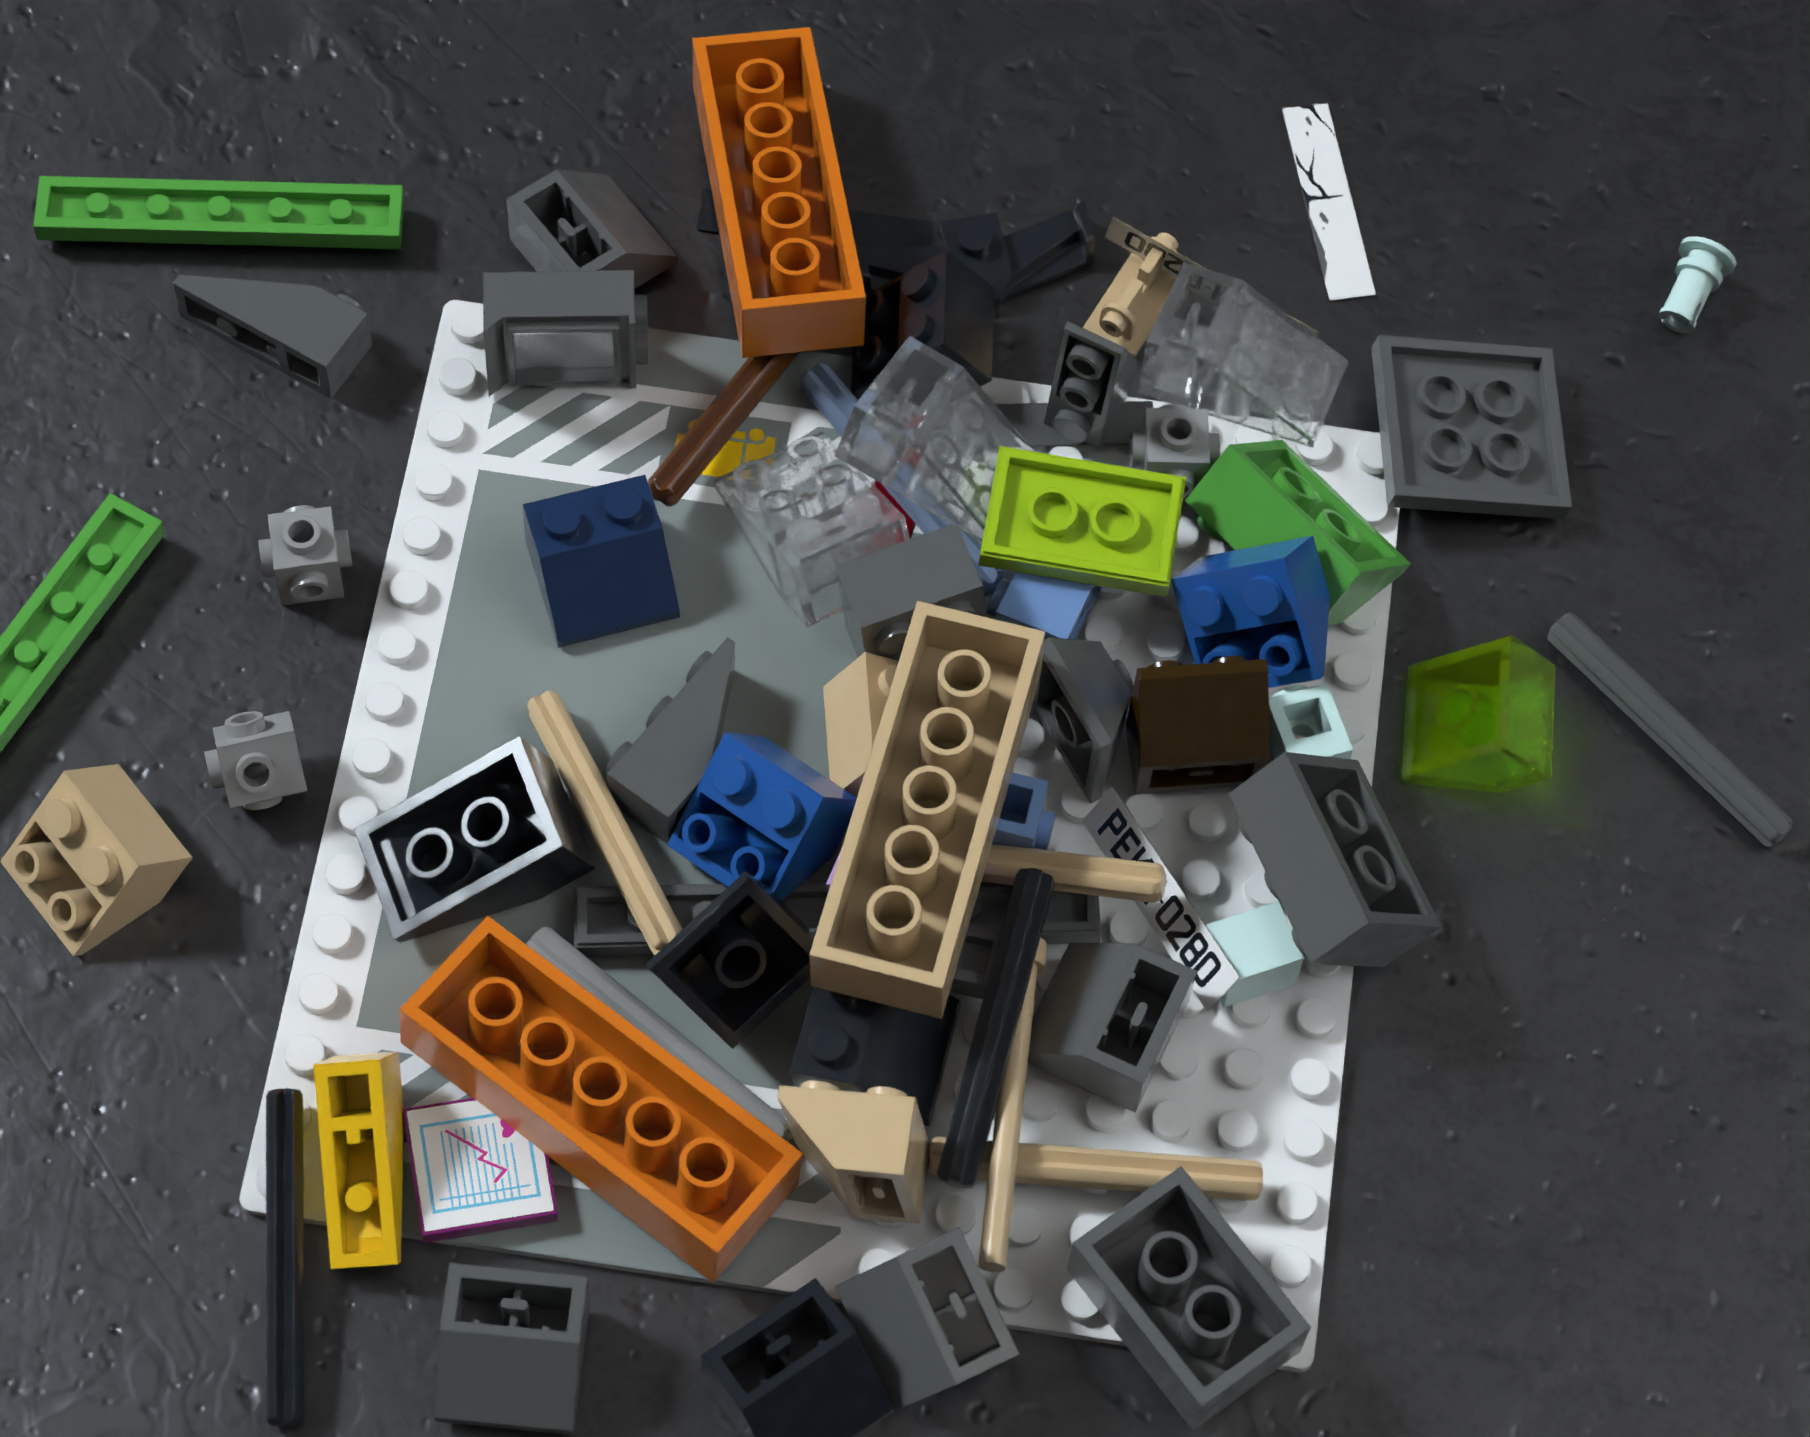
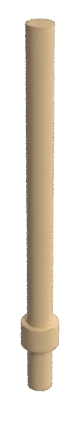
[978,938,1047,1272]

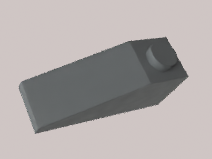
[172,274,373,399]

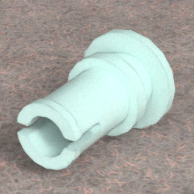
[1658,236,1737,333]

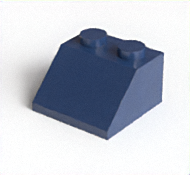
[523,475,680,648]

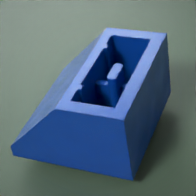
[1170,535,1330,688]
[667,732,857,901]

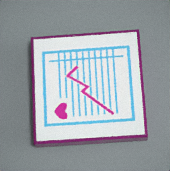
[403,1098,558,1243]

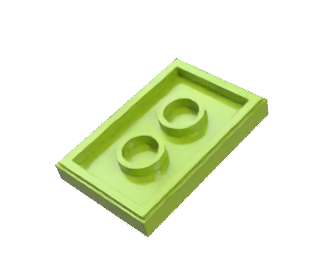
[978,446,1186,597]

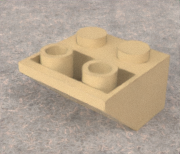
[823,652,899,797]
[0,764,193,956]
[778,1081,930,1224]

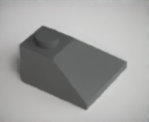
[1032,637,1134,804]

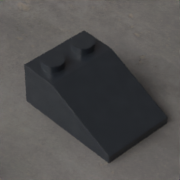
[354,736,596,943]

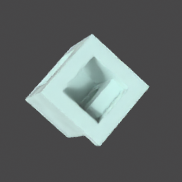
[1269,683,1353,759]

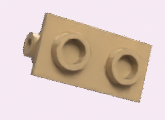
[1083,232,1184,358]

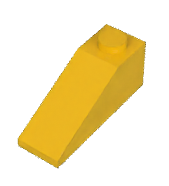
[313,1051,404,1269]

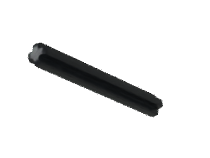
[937,868,1055,1188]
[266,1088,304,1427]

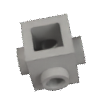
[1129,404,1220,500]
[258,505,352,606]
[204,711,307,810]

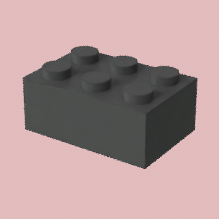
[1228,752,1441,967]
[1066,1166,1311,1430]

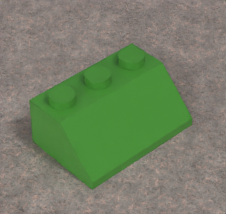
[1185,440,1411,626]

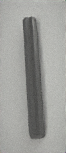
[1547,613,1793,848]

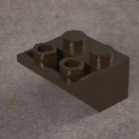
[1125,656,1269,795]

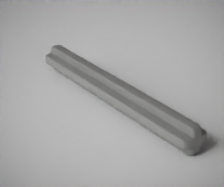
[526,927,789,1139]

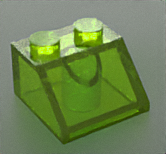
[1402,635,1556,793]

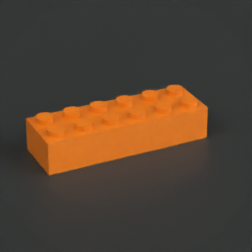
[692,27,866,358]
[399,916,803,1283]

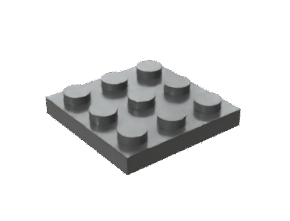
[1371,335,1572,519]

